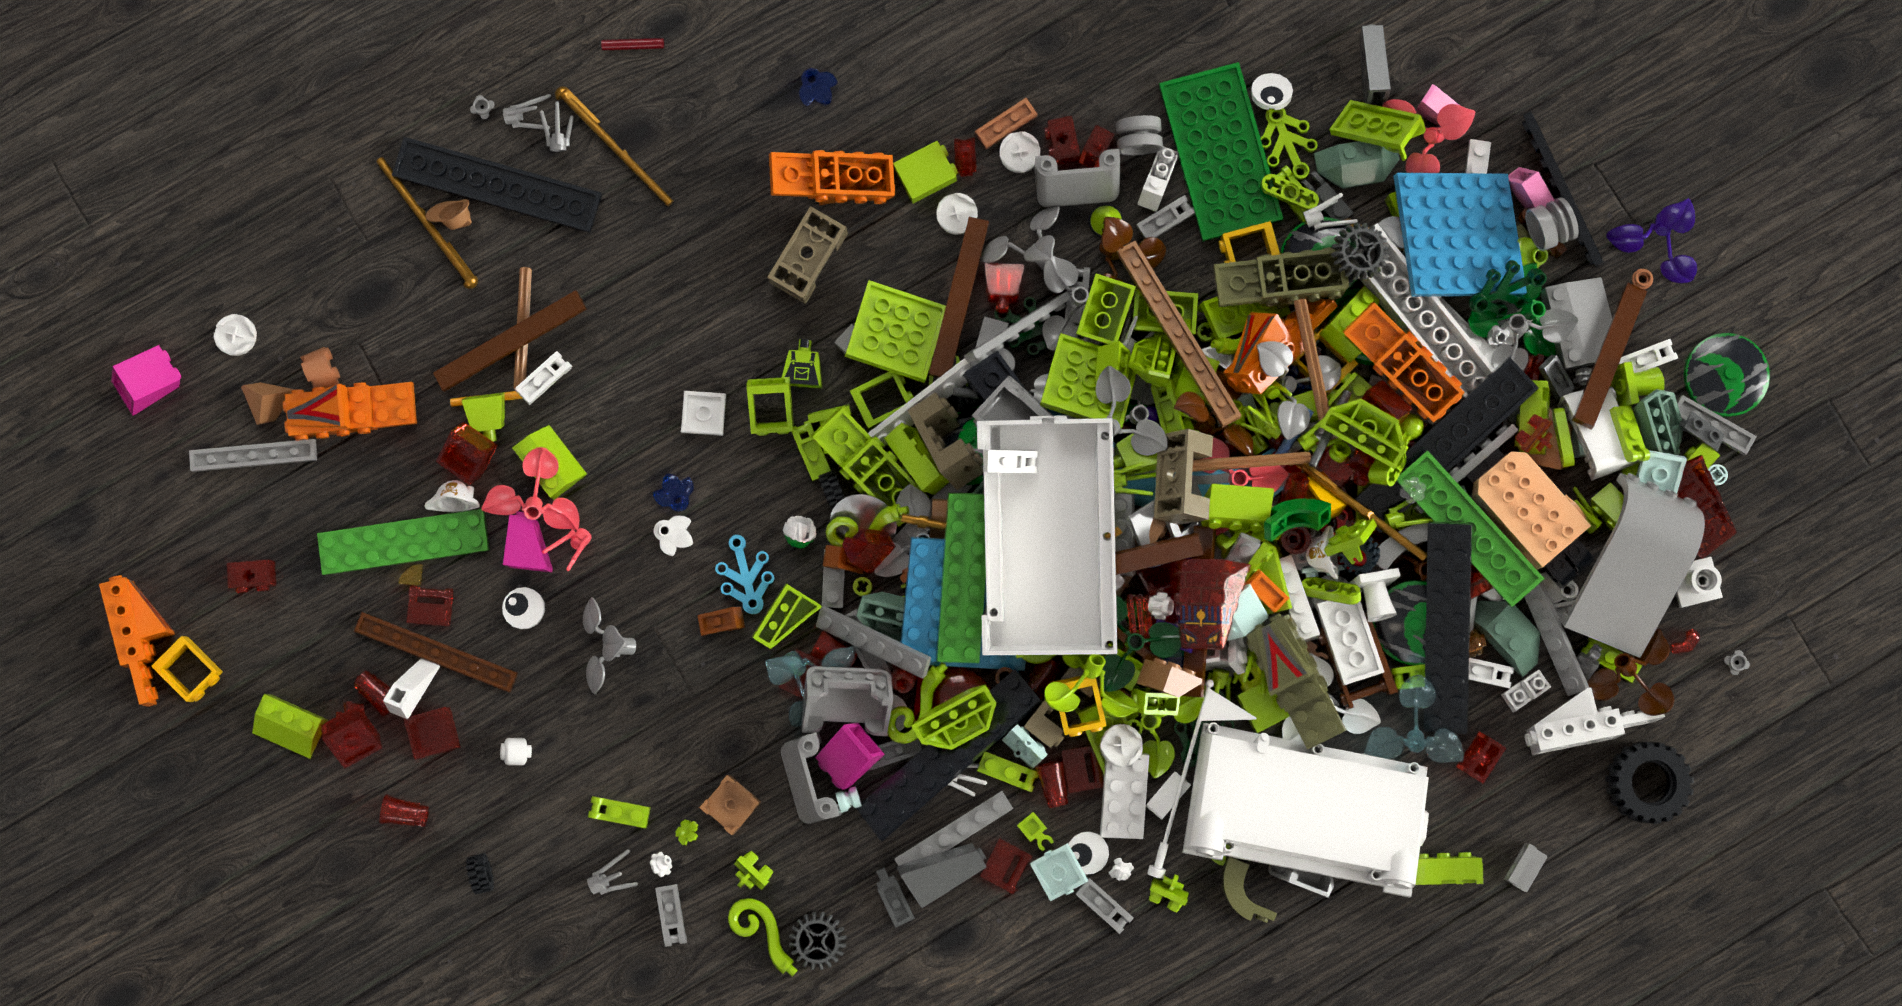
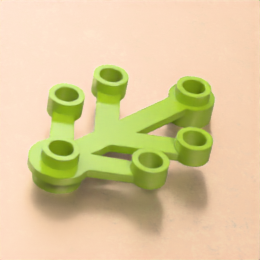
[1261,108,1318,180]

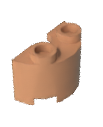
[300,347,340,389]

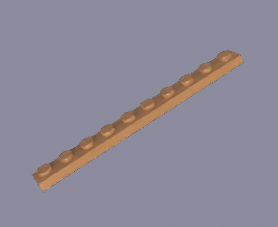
[1117,241,1242,428]

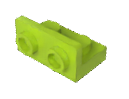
[1327,372,1375,407]

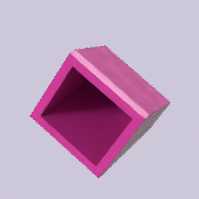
[111,345,181,416]
[503,511,553,573]
[815,723,885,790]

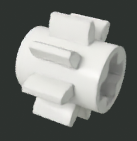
[1148,592,1174,620]

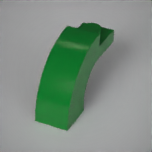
[1264,498,1331,542]

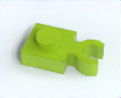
[1017,812,1054,851]

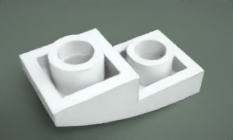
[1501,670,1551,712]
[1146,772,1191,820]

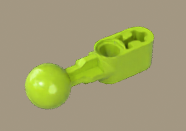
[1368,413,1424,486]

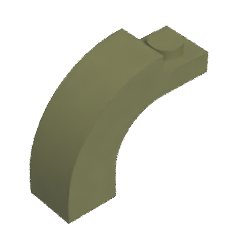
[1222,856,1277,923]

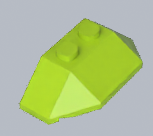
[1128,332,1176,387]
[1319,398,1406,469]
[911,684,996,750]

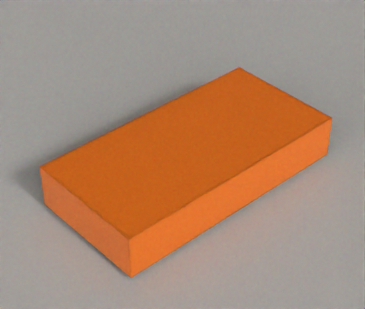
[1244,569,1289,613]

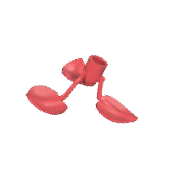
[1382,99,1475,173]
[1203,438,1289,536]
[482,447,580,531]

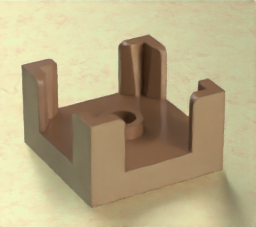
[699,775,761,835]

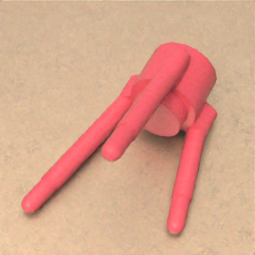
[542,528,592,571]

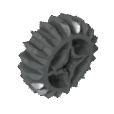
[1331,222,1389,280]
[789,912,847,970]

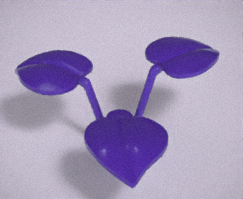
[1606,198,1697,283]

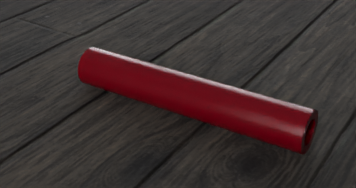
[601,38,664,50]

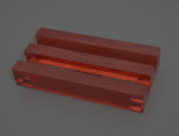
[1126,594,1152,637]

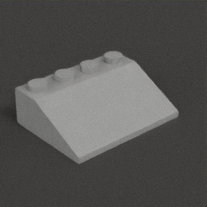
[1540,277,1612,371]

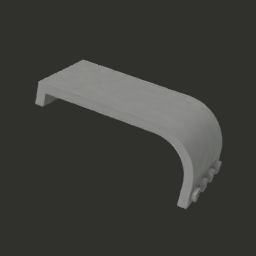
[1560,473,1705,658]

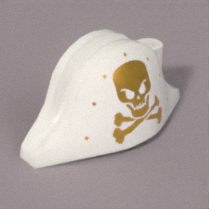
[424,480,480,513]
[1306,526,1338,579]

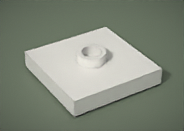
[681,391,726,436]

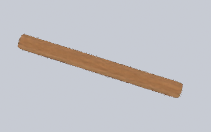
[514,267,532,389]
[1294,299,1329,421]
[1192,452,1311,472]

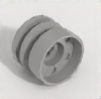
[1525,197,1579,251]

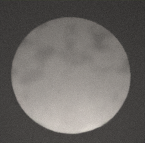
[830,494,897,552]

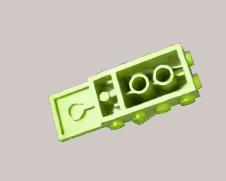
[811,406,929,526]

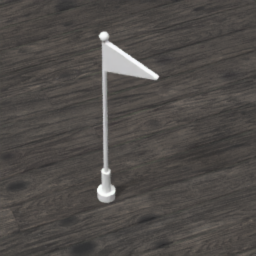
[1147,679,1257,879]

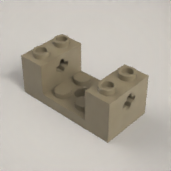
[767,206,848,304]
[907,392,984,490]
[1154,429,1213,525]
[1023,667,1100,748]

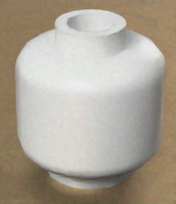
[500,738,532,765]

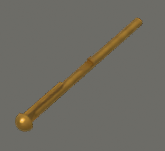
[555,86,674,206]
[376,157,478,289]
[1289,463,1427,561]

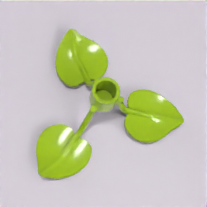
[1044,654,1140,717]
[1126,684,1204,778]

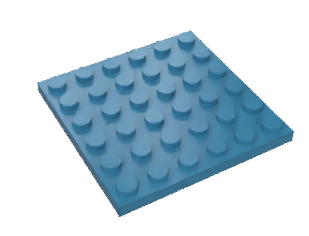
[1394,173,1527,297]
[901,537,1026,671]

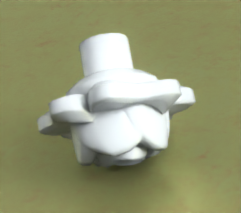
[650,852,672,877]
[1109,858,1134,881]

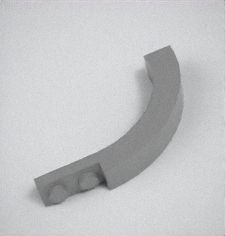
[1375,523,1428,571]

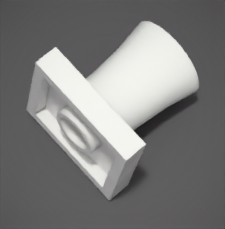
[1676,557,1723,608]
[1349,568,1400,622]

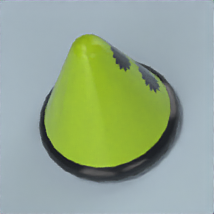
[1088,204,1124,238]

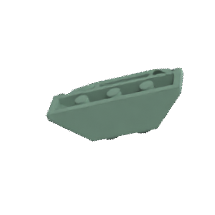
[1314,141,1399,189]
[1633,389,1683,455]
[856,592,905,642]
[1474,601,1540,677]

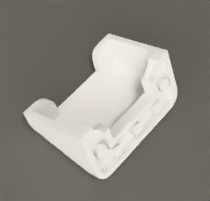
[1557,387,1640,481]

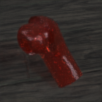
[1671,629,1700,654]

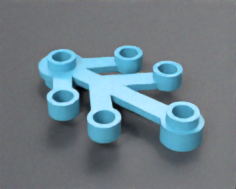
[715,535,774,614]

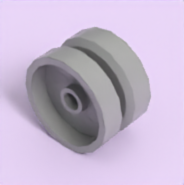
[1115,115,1163,156]

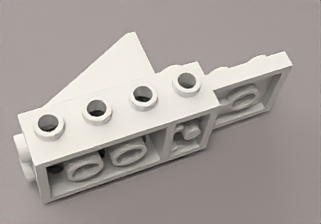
[1525,688,1665,755]

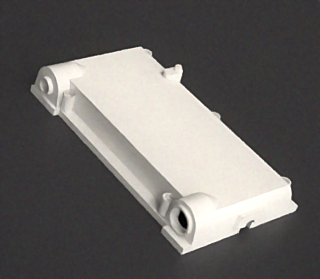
[977,415,1117,655]
[1182,723,1429,898]

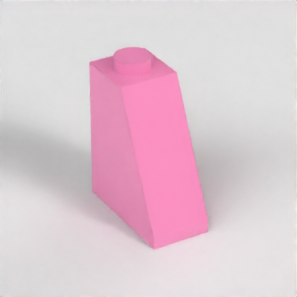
[1416,84,1459,127]
[1508,167,1555,208]

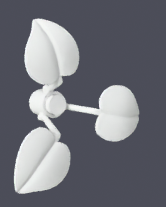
[1282,653,1381,742]

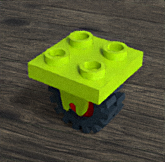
[1324,518,1380,575]

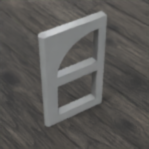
[1127,476,1202,546]

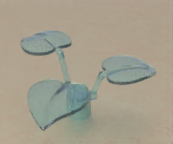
[765,646,855,727]
[1365,675,1464,763]

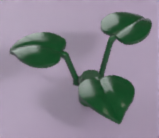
[1102,595,1187,692]

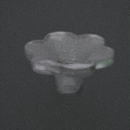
[1399,477,1426,504]

